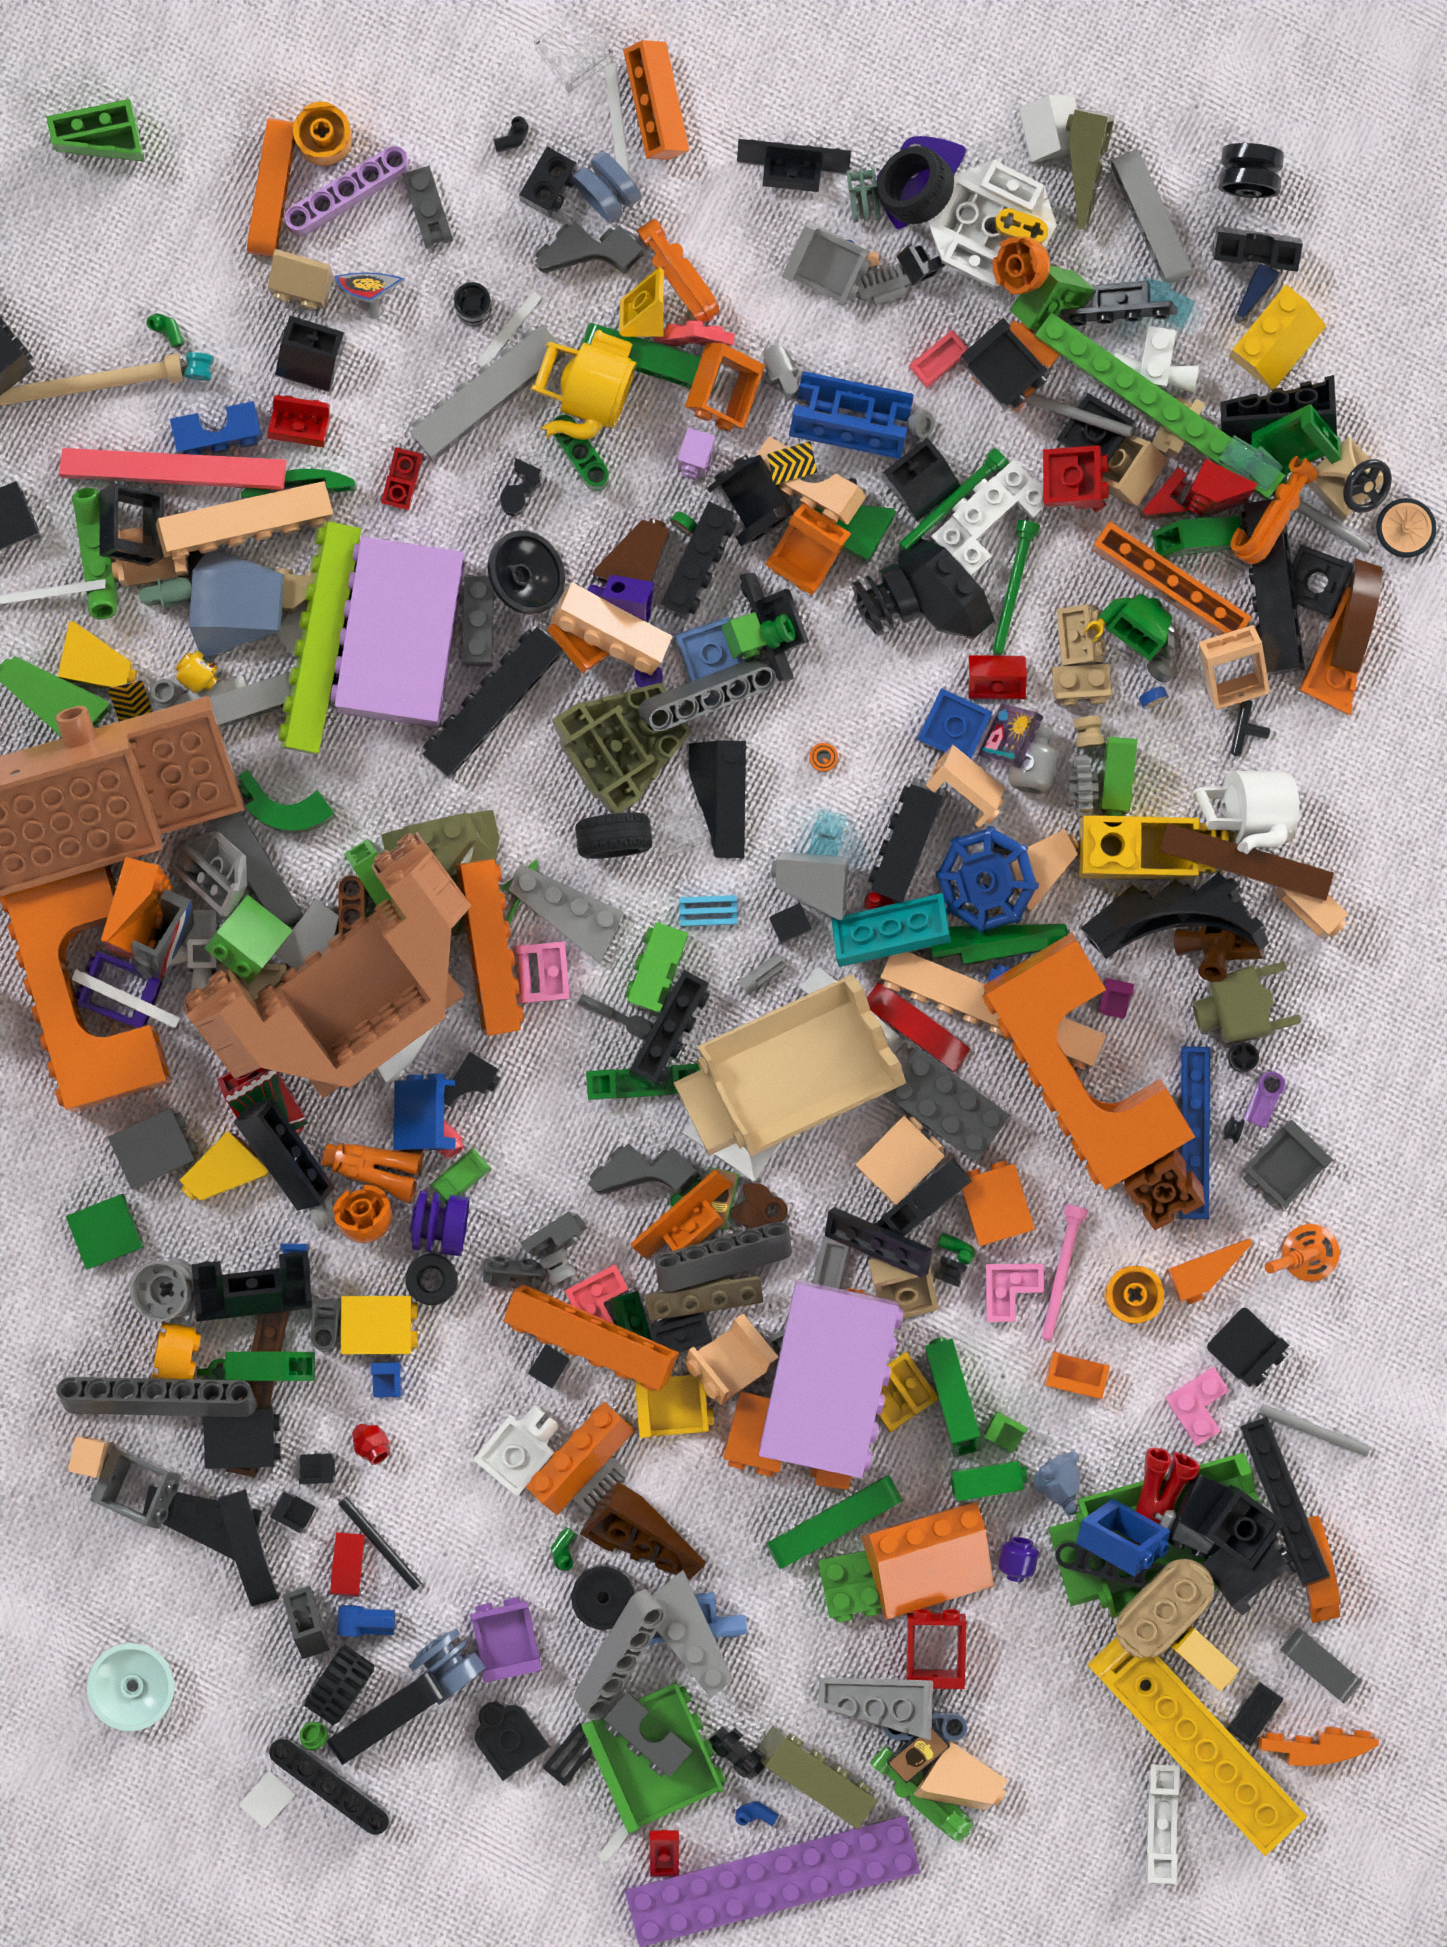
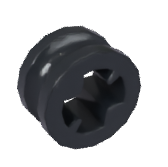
[1223,1115,1245,1144]

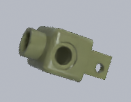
[1192,961,1301,1044]

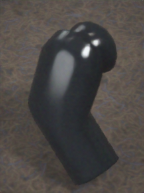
[493,116,529,153]

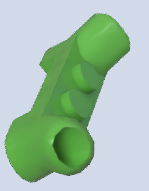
[72,488,119,620]

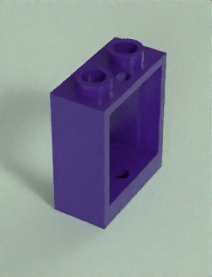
[75,951,165,1028]

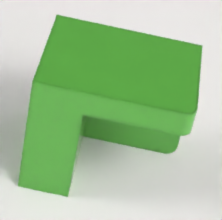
[982,1411,1028,1452]

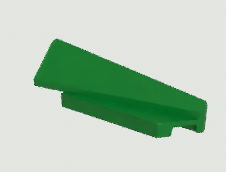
[929,924,1068,966]

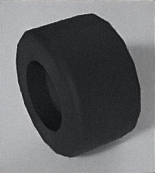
[405,1254,458,1305]

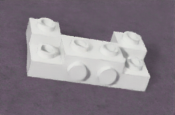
[931,459,1045,576]

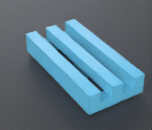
[679,895,738,927]

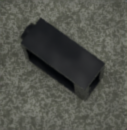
[99,481,164,566]

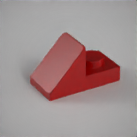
[1140,467,1187,519]
[649,1830,679,1877]

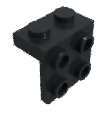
[1207,1308,1290,1387]

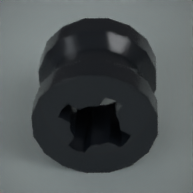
[933,1256,968,1288]

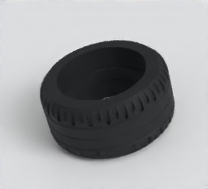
[877,145,954,225]
[575,812,653,859]

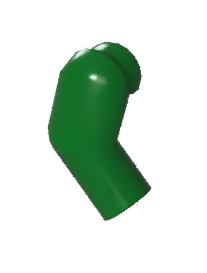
[146,313,185,348]
[937,1232,975,1265]
[551,1527,577,1571]

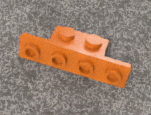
[631,1170,732,1259]

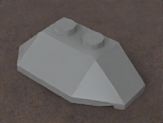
[168,830,247,917]

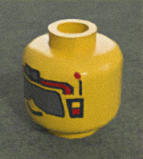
[174,651,218,693]

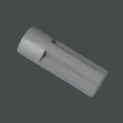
[738,953,787,995]

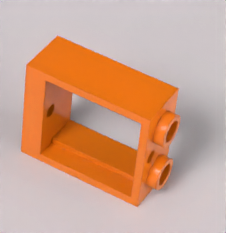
[685,343,765,432]

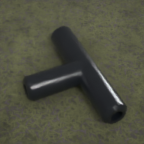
[1230,700,1270,756]

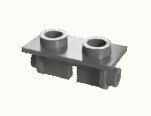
[483,1256,543,1289]

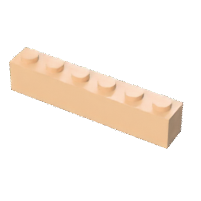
[156,481,333,560]

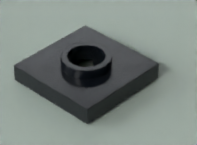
[1292,544,1354,618]

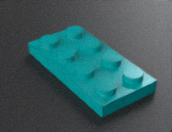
[831,893,951,967]

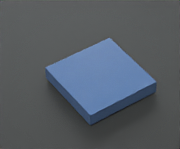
[675,617,743,682]

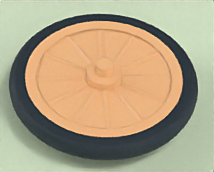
[1376,498,1436,558]

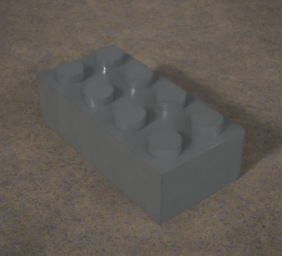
[882,1047,1011,1163]

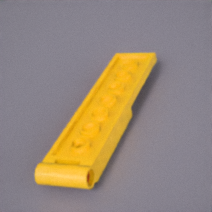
[1087,1636,1307,1856]

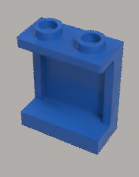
[393,1074,455,1151]

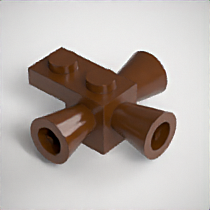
[1174,926,1267,982]

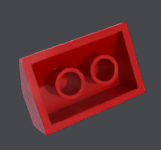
[1182,459,1257,517]

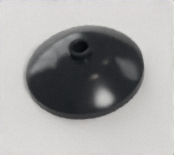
[487,530,565,615]

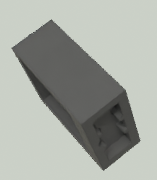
[90,1447,182,1529]

